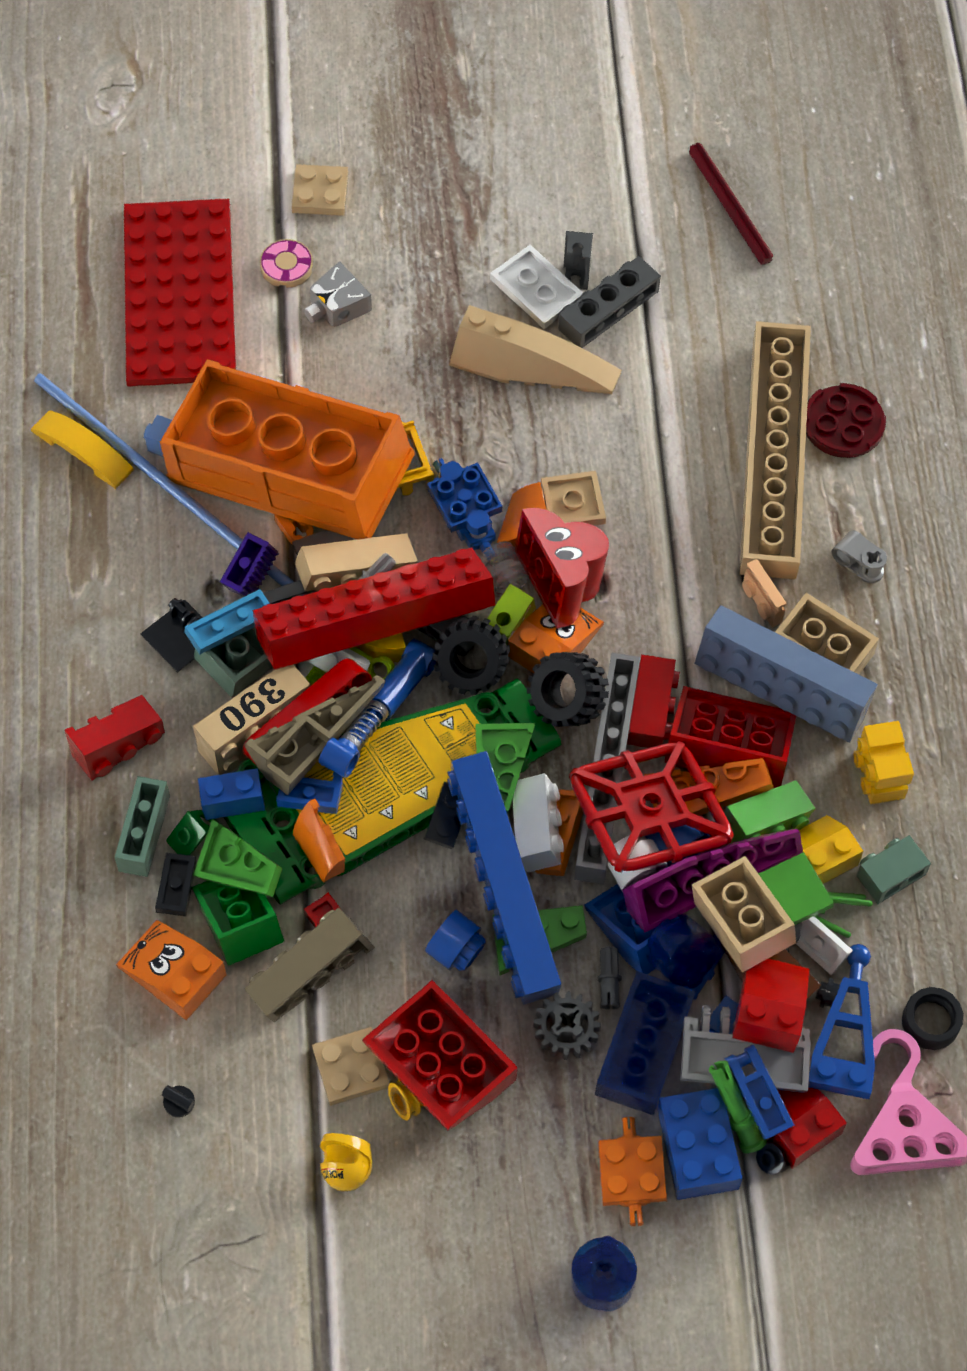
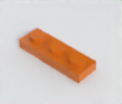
[535,789,583,876]

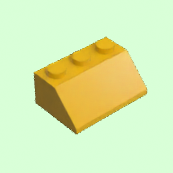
[799,815,864,884]

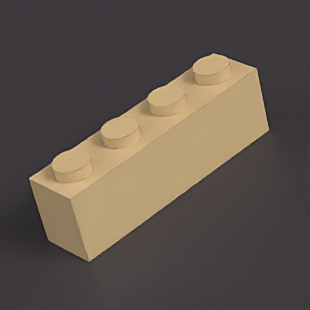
[295,533,418,591]

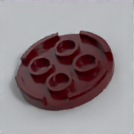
[806,383,886,458]

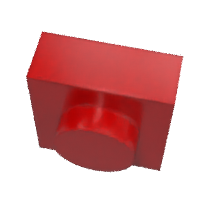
[304,892,342,927]

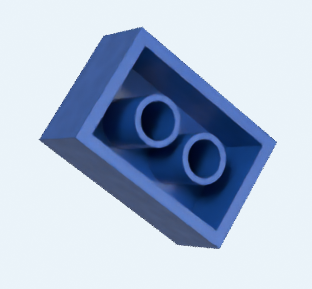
[657,1088,743,1200]

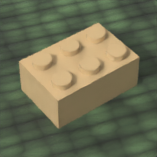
[775,593,879,674]
[692,856,796,972]

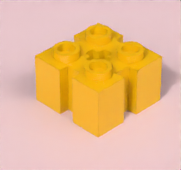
[853,720,914,804]

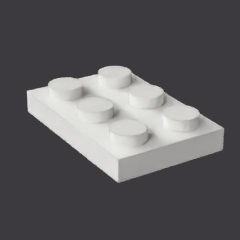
[490,245,583,329]

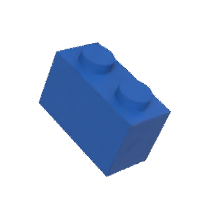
[198,768,265,820]

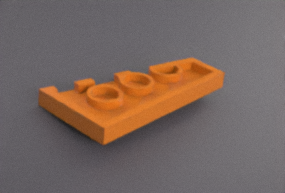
[644,758,774,816]

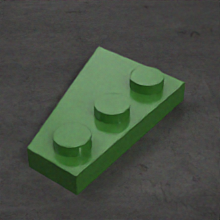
[475,723,535,813]
[193,819,282,897]
[492,905,587,976]

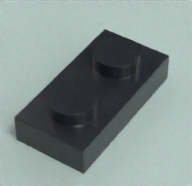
[424,781,461,849]
[155,853,197,916]

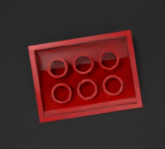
[664,686,796,788]
[362,980,518,1131]

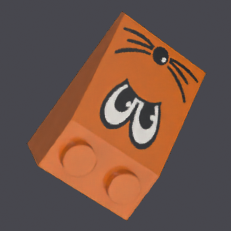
[508,604,604,674]
[116,920,227,1021]

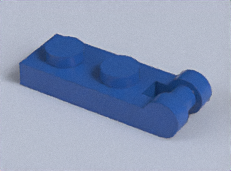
[724,1044,795,1140]

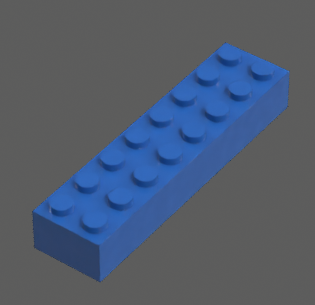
[447,751,562,1005]

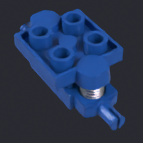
[427,459,503,562]

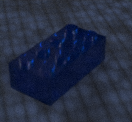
[595,971,696,1116]

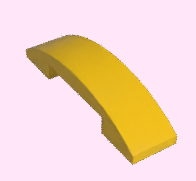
[31,410,134,489]

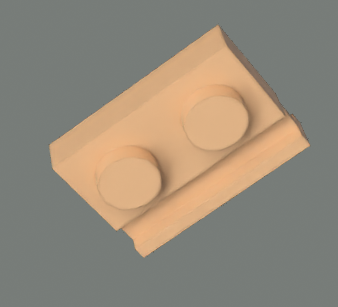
[742,559,787,628]

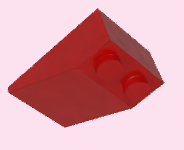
[732,959,810,1053]
[743,1087,847,1169]

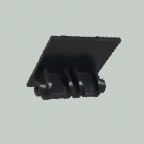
[140,598,203,673]

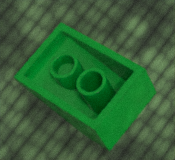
[192,881,285,966]

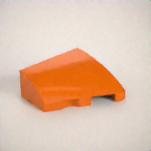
[497,482,547,549]
[293,798,345,883]

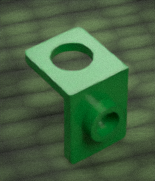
[166,809,217,856]

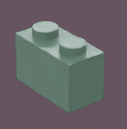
[857,835,931,904]

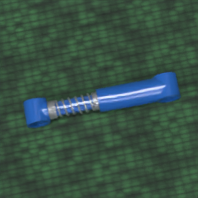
[319,638,436,778]

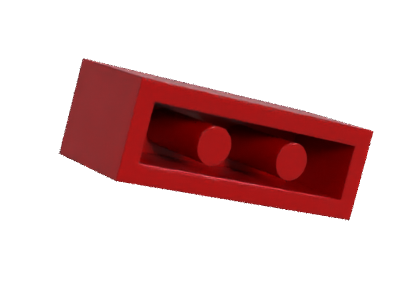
[627,654,680,748]

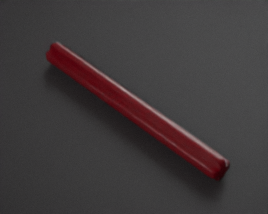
[689,142,773,265]

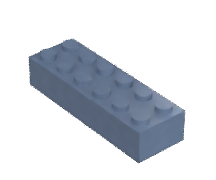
[694,605,878,743]

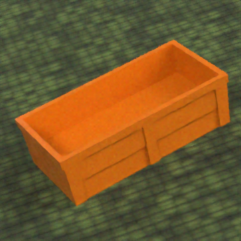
[160,359,415,539]

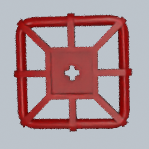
[569,741,734,873]

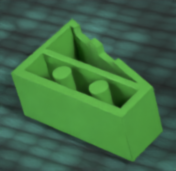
[711,780,816,847]

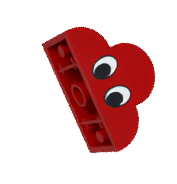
[514,508,609,629]

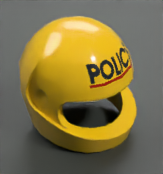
[320,1133,372,1191]

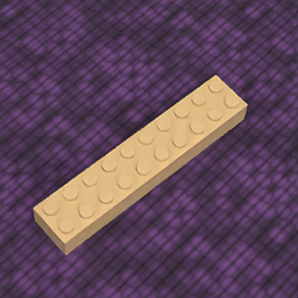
[739,321,811,580]

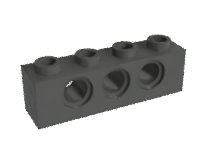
[558,256,661,348]

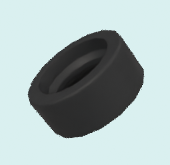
[902,987,964,1050]

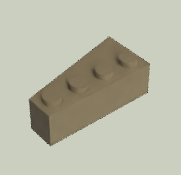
[244,908,375,1022]

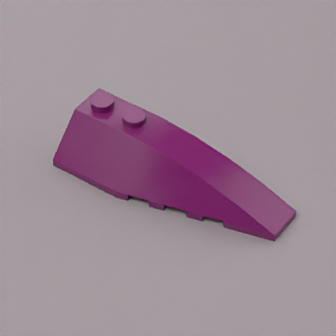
[623,828,803,932]

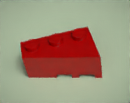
[64,695,165,781]

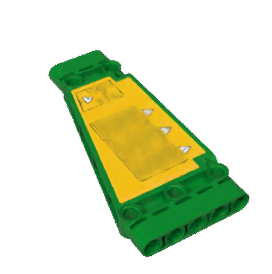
[223,678,562,905]

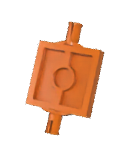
[598,1117,667,1226]

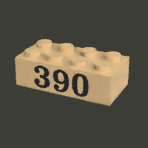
[193,664,311,775]

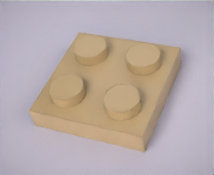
[291,164,349,216]
[541,471,606,525]
[312,1027,390,1106]

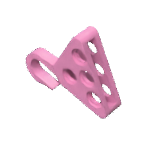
[850,1029,967,1175]

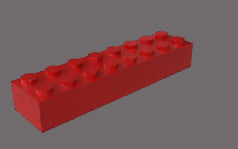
[252,548,495,670]

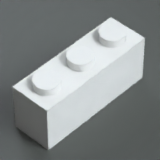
[513,773,564,873]

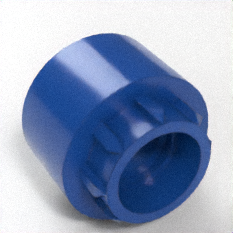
[425,909,486,971]

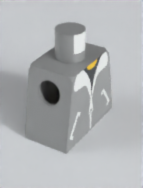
[304,262,372,327]

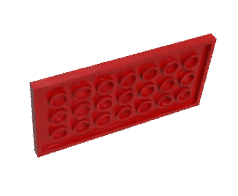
[124,198,236,387]

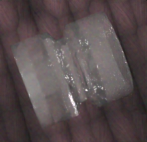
[479,541,529,596]

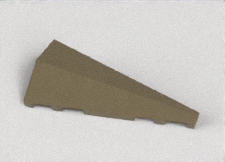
[245,675,385,795]

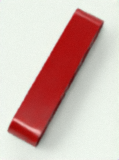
[243,658,372,765]

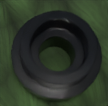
[815,978,840,1008]

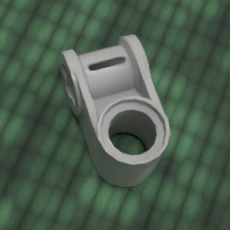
[831,530,887,583]

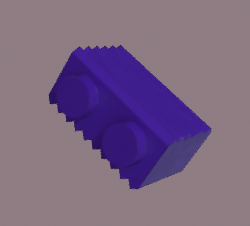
[220,532,279,597]

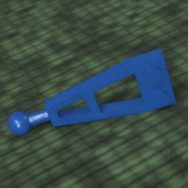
[277,733,343,814]
[808,944,875,1100]

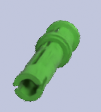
[709,1060,767,1153]

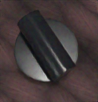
[161,1085,195,1117]
[756,1139,791,1175]

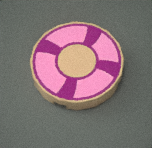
[260,239,313,288]

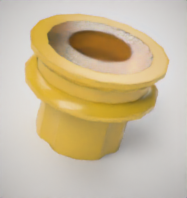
[388,1080,423,1121]

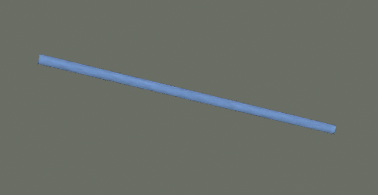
[34,373,294,586]

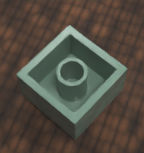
[194,627,273,698]

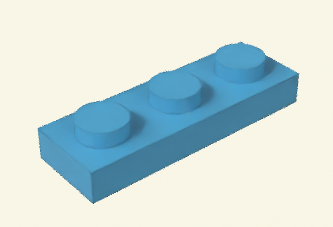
[184,589,270,655]

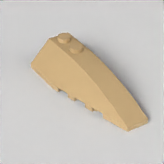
[450,305,622,394]

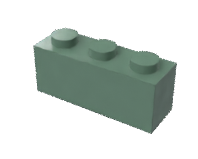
[114,776,170,877]

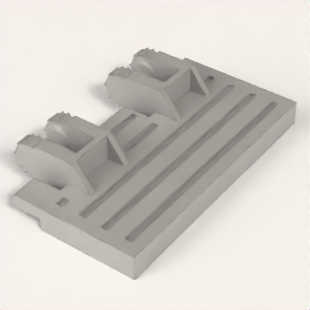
[680,1005,811,1093]

